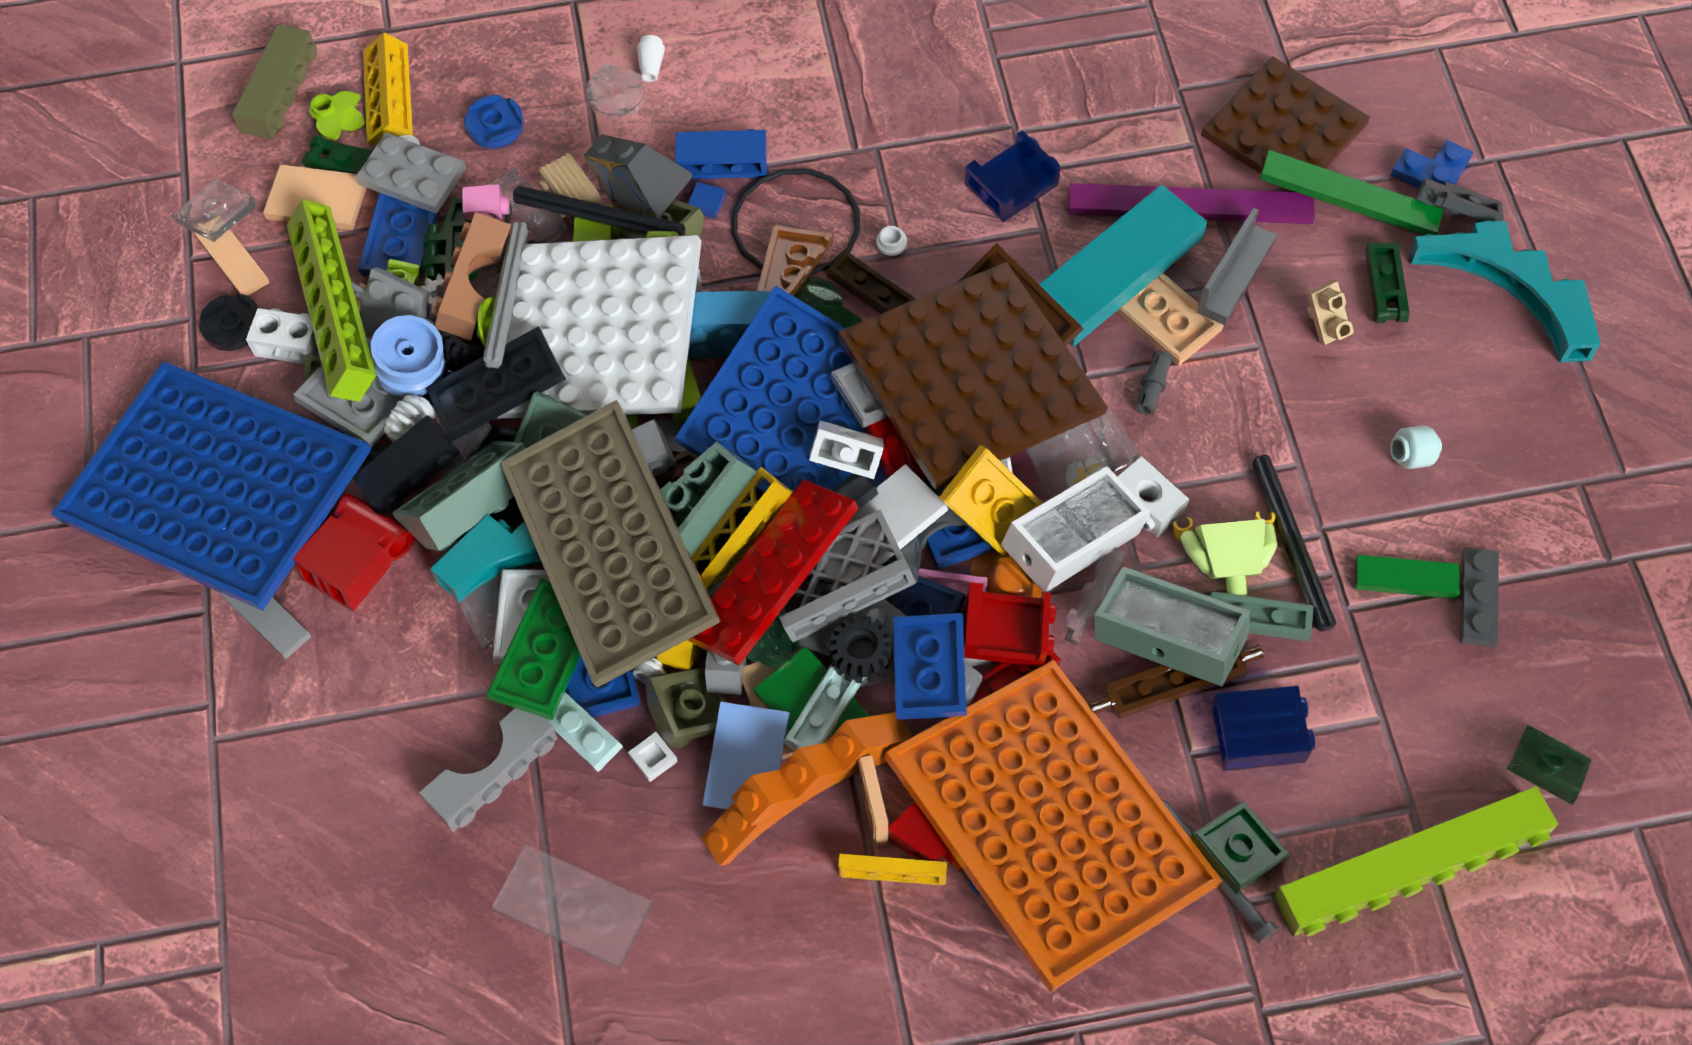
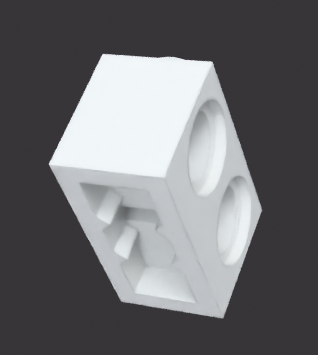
[246,308,319,364]

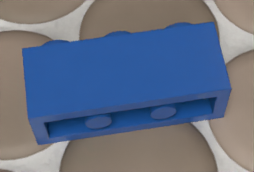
[675,129,767,179]

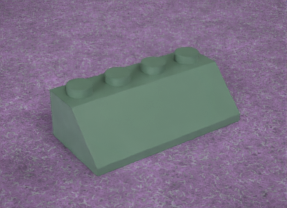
[393,440,526,551]

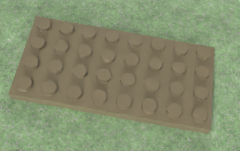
[500,400,721,687]

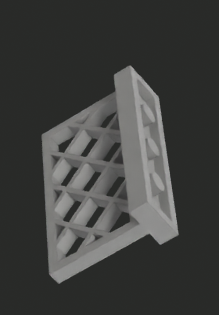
[779,509,916,642]

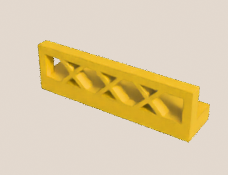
[363,32,413,146]
[691,467,793,592]

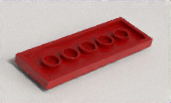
[688,479,859,665]

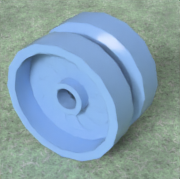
[371,315,445,398]

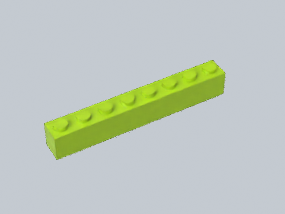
[1274,786,1558,937]

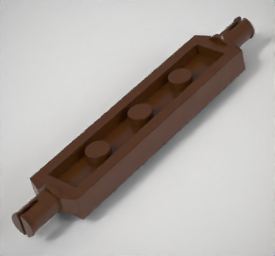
[1087,644,1264,719]

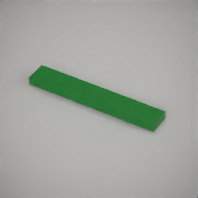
[1259,150,1443,235]

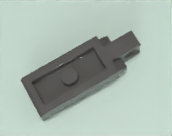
[1417,178,1504,222]

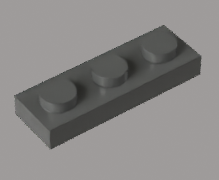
[1460,547,1499,648]

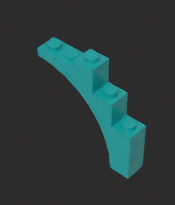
[1409,220,1601,363]
[430,514,542,603]

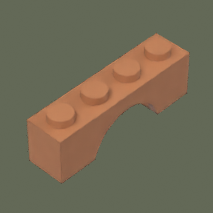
[432,212,511,340]

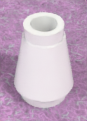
[636,35,665,82]

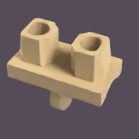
[1306,279,1354,345]

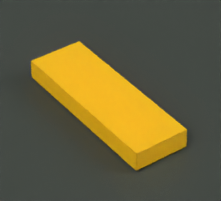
[838,854,947,886]

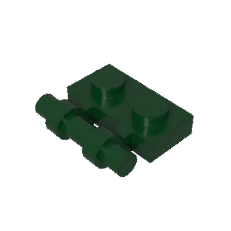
[422,220,478,281]

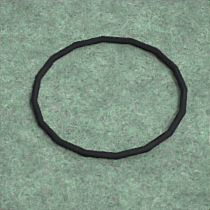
[732,169,860,276]

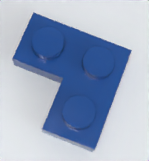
[1390,139,1474,189]

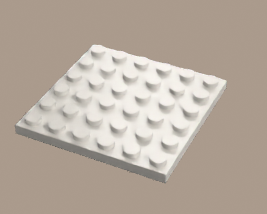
[497,235,701,419]

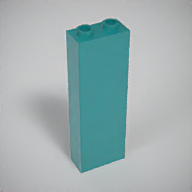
[1039,185,1207,347]

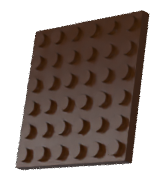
[838,262,1108,490]

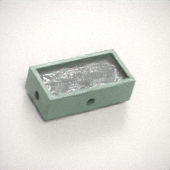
[1095,566,1251,686]

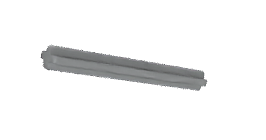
[483,222,528,368]

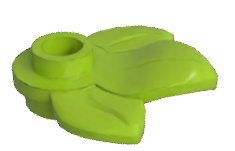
[309,91,365,140]

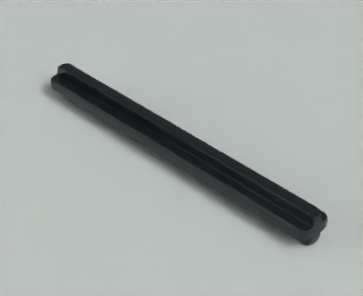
[513,186,686,236]
[1252,454,1336,632]

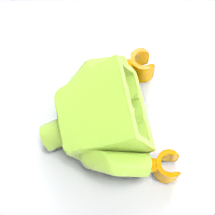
[1173,511,1277,596]

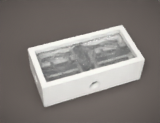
[1001,466,1151,592]

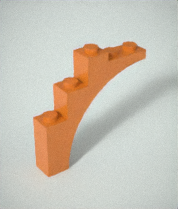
[701,712,914,866]

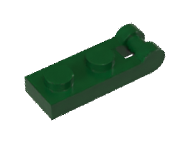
[301,135,373,174]
[1365,243,1409,323]

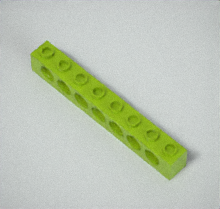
[287,198,376,402]

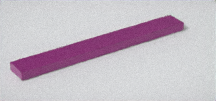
[1069,183,1315,224]

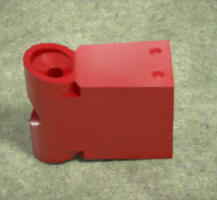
[293,493,416,612]

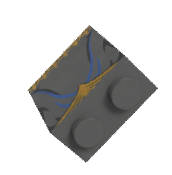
[584,134,693,218]

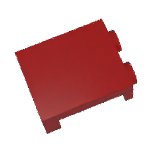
[964,582,1056,667]

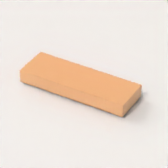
[195,217,270,296]

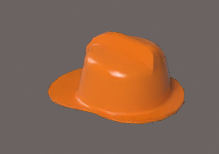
[970,550,1042,598]

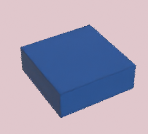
[688,182,726,219]

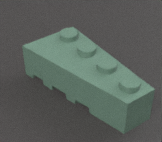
[660,442,757,557]

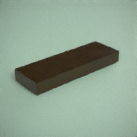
[827,251,916,314]

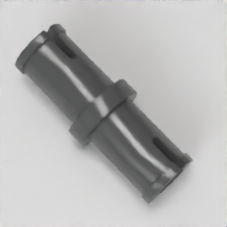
[1135,351,1173,415]

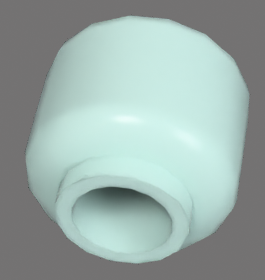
[1390,425,1442,469]

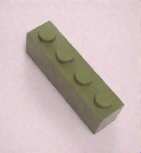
[232,24,317,140]

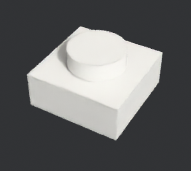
[628,732,678,782]

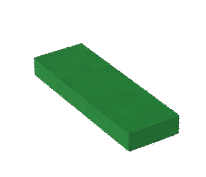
[1355,555,1460,599]

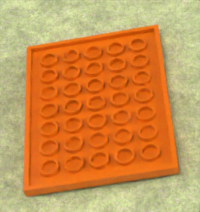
[884,660,1223,992]

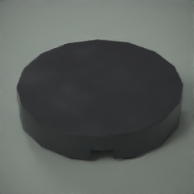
[199,294,259,351]

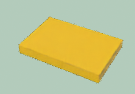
[939,445,1043,556]

